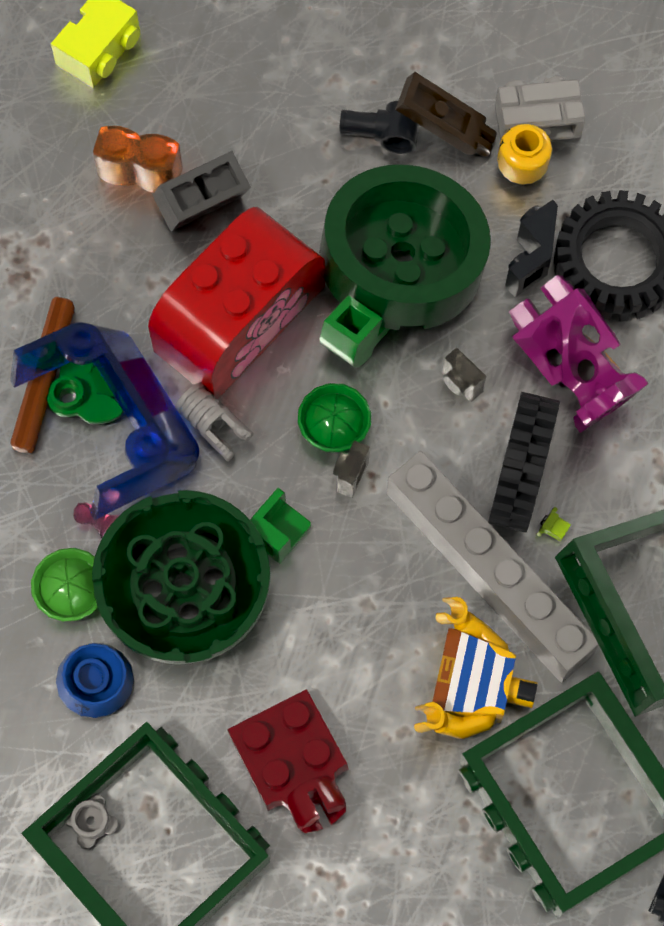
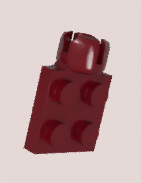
[227,689,349,833]

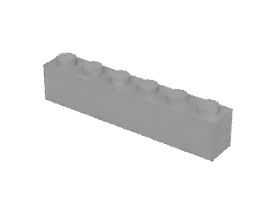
[387,451,599,683]

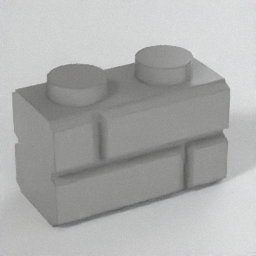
[495,76,585,140]

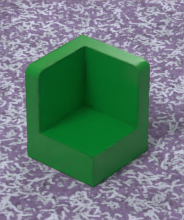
[250,488,311,564]

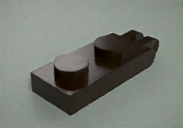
[395,72,497,157]

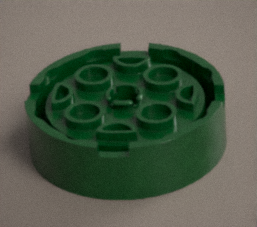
[319,164,491,330]

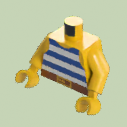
[414,597,538,739]

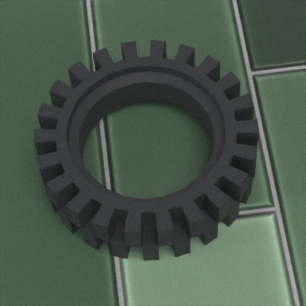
[553,190,664,322]
[488,391,560,533]

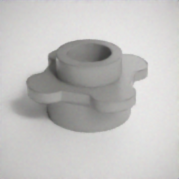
[65,794,118,849]

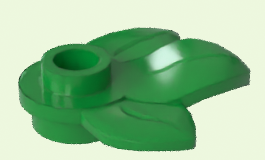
[47,349,127,424]

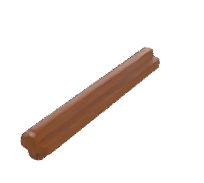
[10,297,75,454]

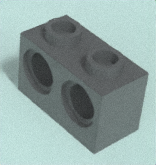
[152,151,251,232]

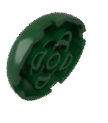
[92,490,270,665]

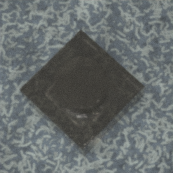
[442,347,486,402]
[333,441,370,498]

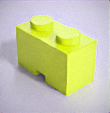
[50,0,140,88]

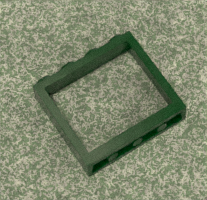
[555,510,664,717]
[458,671,664,918]
[21,721,270,926]

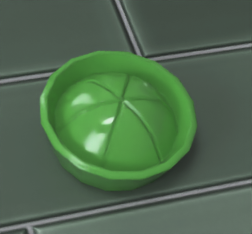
[31,548,97,622]

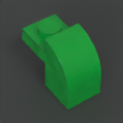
[319,295,390,368]

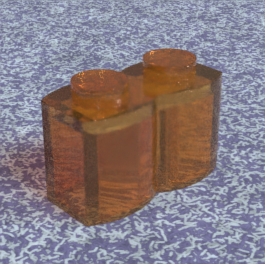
[93,126,183,193]

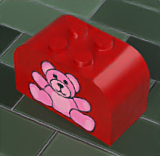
[148,207,325,400]

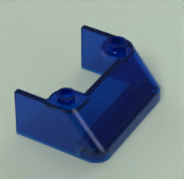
[10,322,200,520]

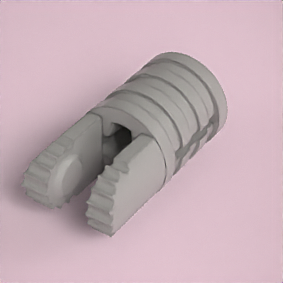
[175,382,254,462]

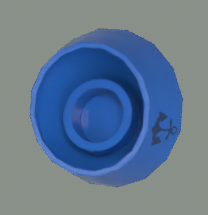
[56,643,134,718]

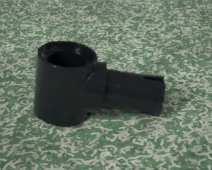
[339,101,419,154]

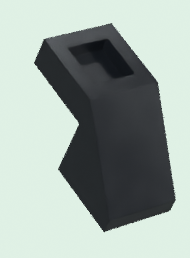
[505,199,558,298]

